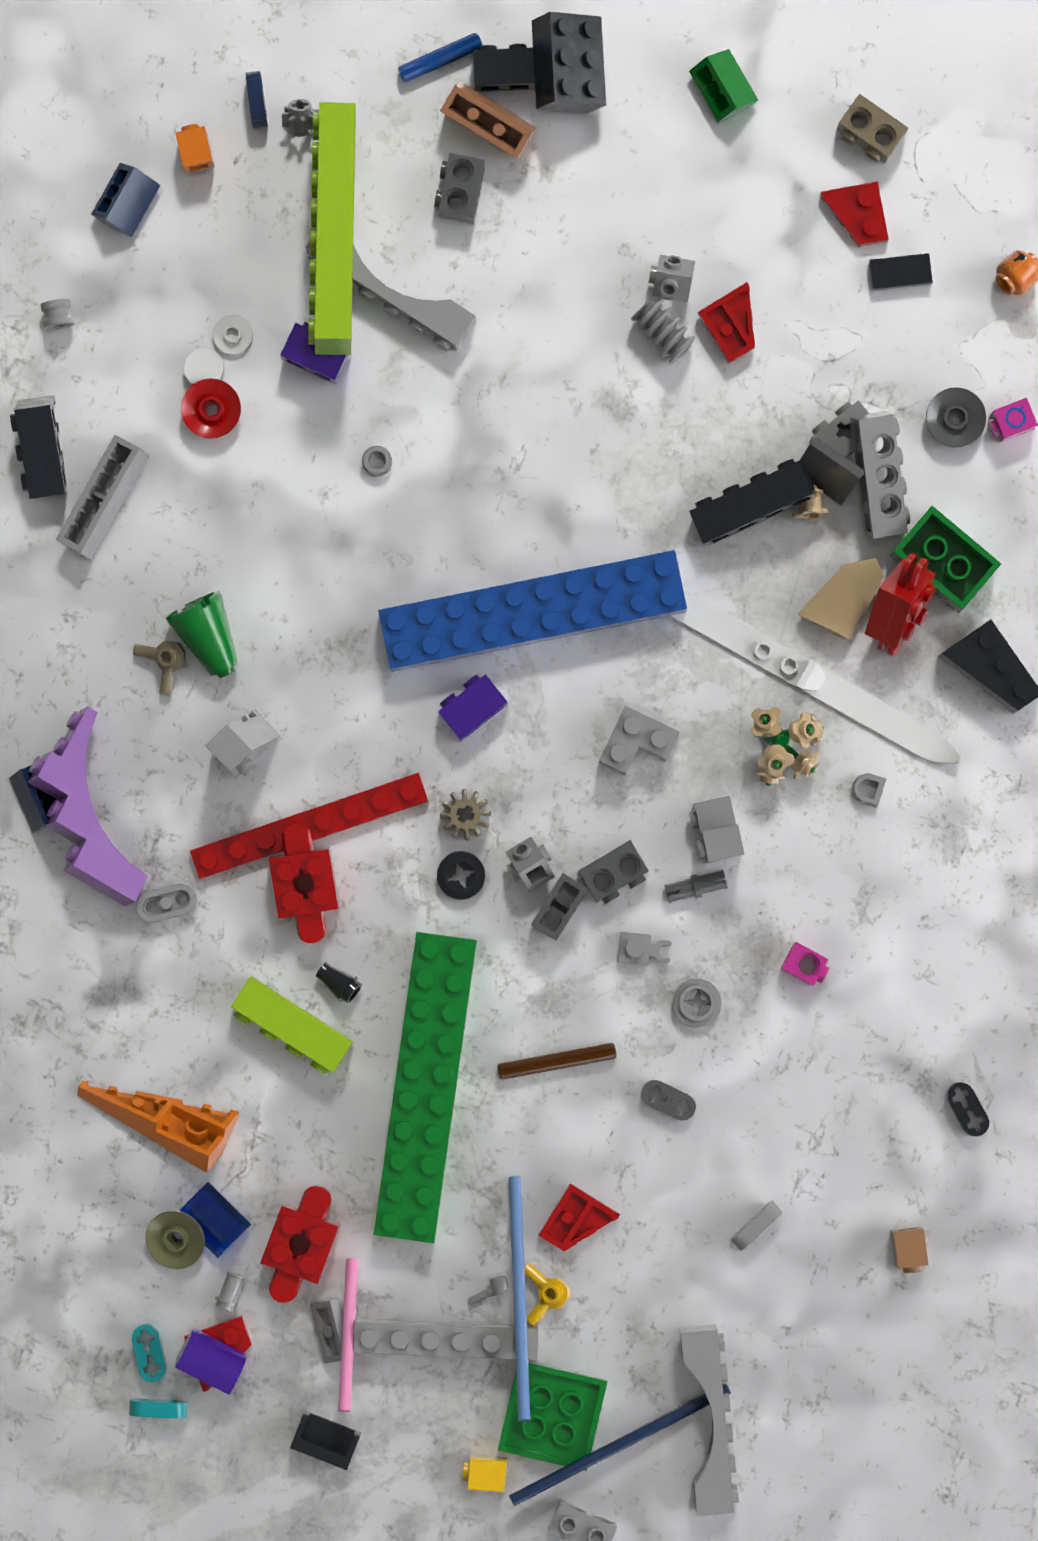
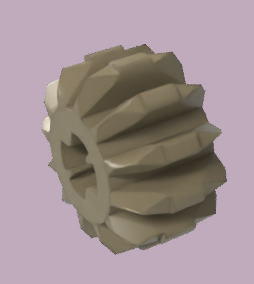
[440,789,491,841]

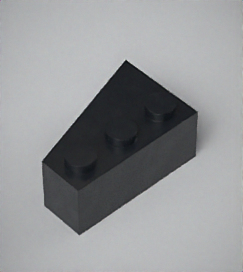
[10,395,67,499]
[938,619,1038,713]

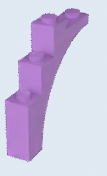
[28,706,148,906]

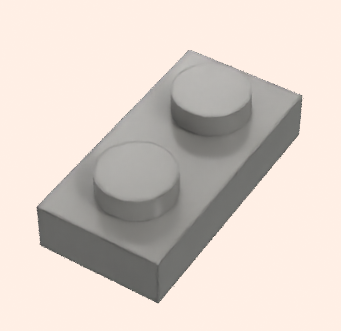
[310,1298,343,1363]

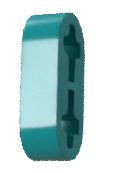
[132,1324,167,1382]
[129,1398,188,1419]

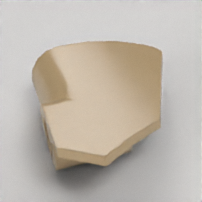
[798,558,884,641]

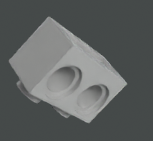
[548,1499,617,1541]

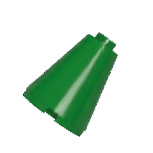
[165,591,238,678]

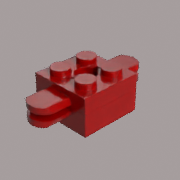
[864,553,936,657]
[269,823,340,944]
[260,1185,341,1303]

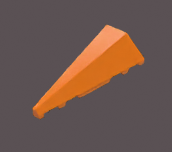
[77,1081,239,1173]

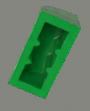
[689,49,758,123]

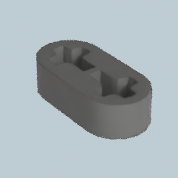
[641,1080,696,1121]

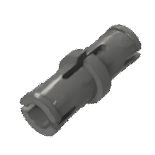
[664,870,728,903]

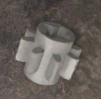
[281,99,319,137]

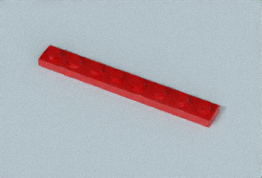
[190,773,429,879]

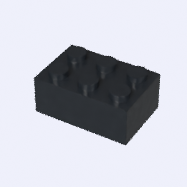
[531,12,606,113]

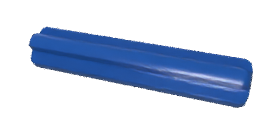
[398,33,482,82]

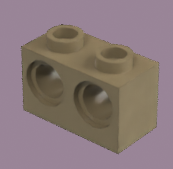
[837,93,908,163]

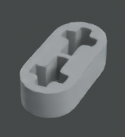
[730,1201,783,1251]

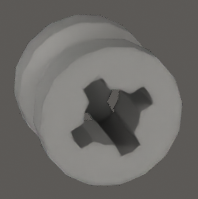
[40,299,74,330]

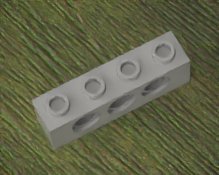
[850,411,910,539]

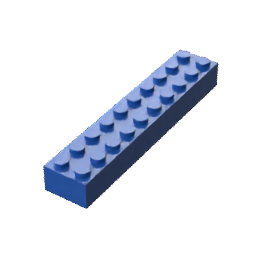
[378,550,687,672]

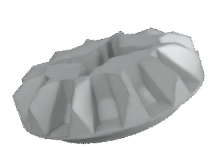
[673,979,721,1027]

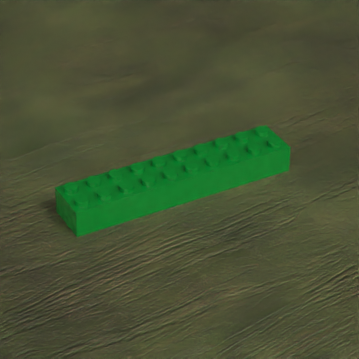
[373,932,477,1244]

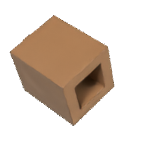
[891,1227,929,1273]

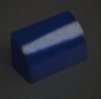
[179,1182,251,1258]

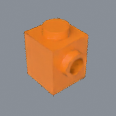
[175,124,215,174]

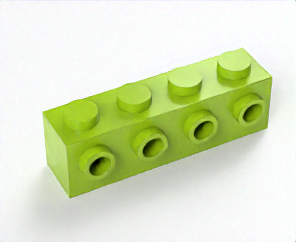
[231,976,354,1074]

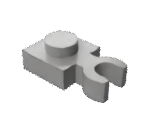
[618,932,672,965]

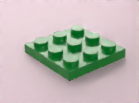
[498,1362,608,1471]

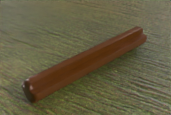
[497,1043,617,1080]

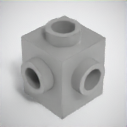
[648,254,695,302]
[505,837,555,892]

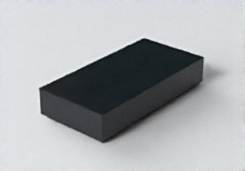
[869,253,933,291]

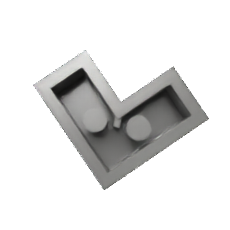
[598,706,680,775]
[689,796,745,864]

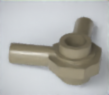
[133,641,186,694]

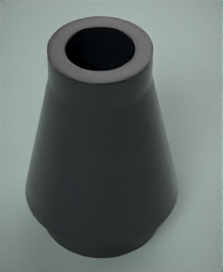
[316,962,362,1003]

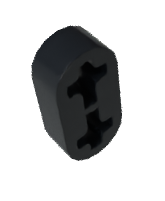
[946,1082,990,1136]

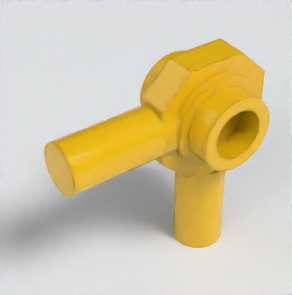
[524,1263,570,1326]

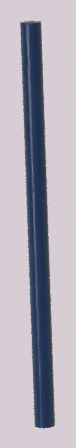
[509,1383,731,1506]

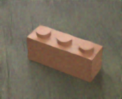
[440,81,537,158]

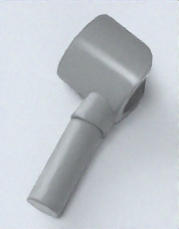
[468,1275,509,1305]

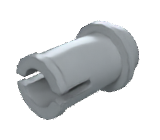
[215,1271,246,1312]

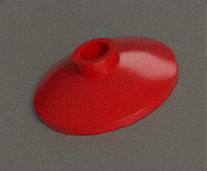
[181,378,241,439]

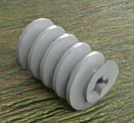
[631,298,695,365]

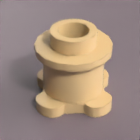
[792,484,828,521]

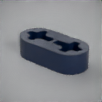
[245,71,268,129]

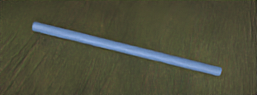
[509,1176,530,1421]

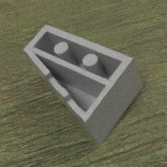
[205,710,280,777]

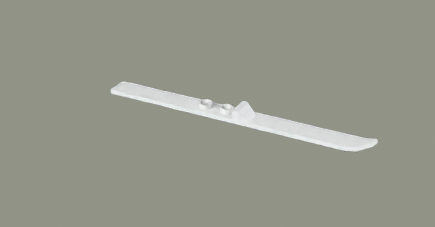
[670,589,961,764]

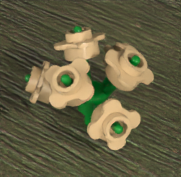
[751,707,824,786]

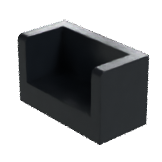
[290,1410,361,1470]

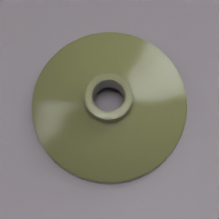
[145,1210,205,1269]

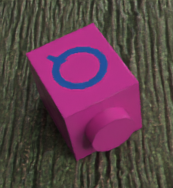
[988,397,1038,443]

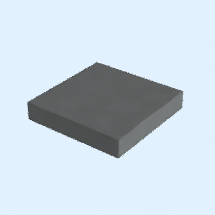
[799,437,865,505]

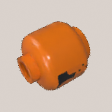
[995,250,1038,295]

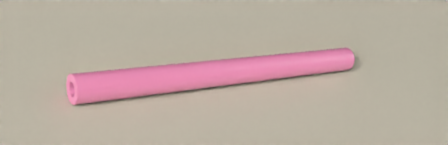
[338,1258,358,1412]

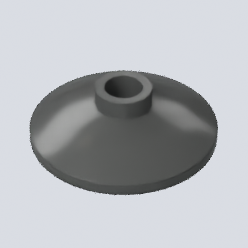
[926,387,986,448]

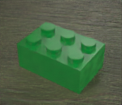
[890,506,1001,613]

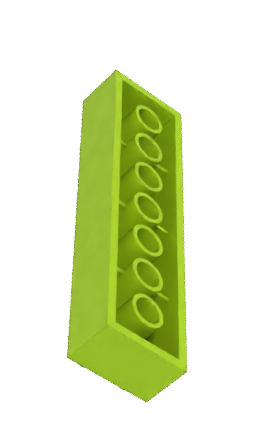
[308,102,356,355]

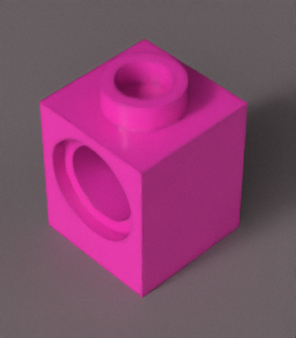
[780,942,830,986]

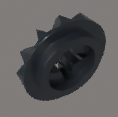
[437,851,485,900]

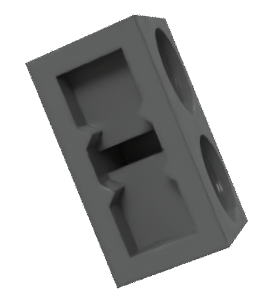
[434,153,485,224]
[578,840,649,904]
[531,873,588,941]

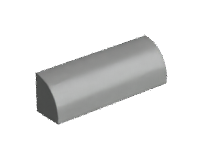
[55,435,150,560]

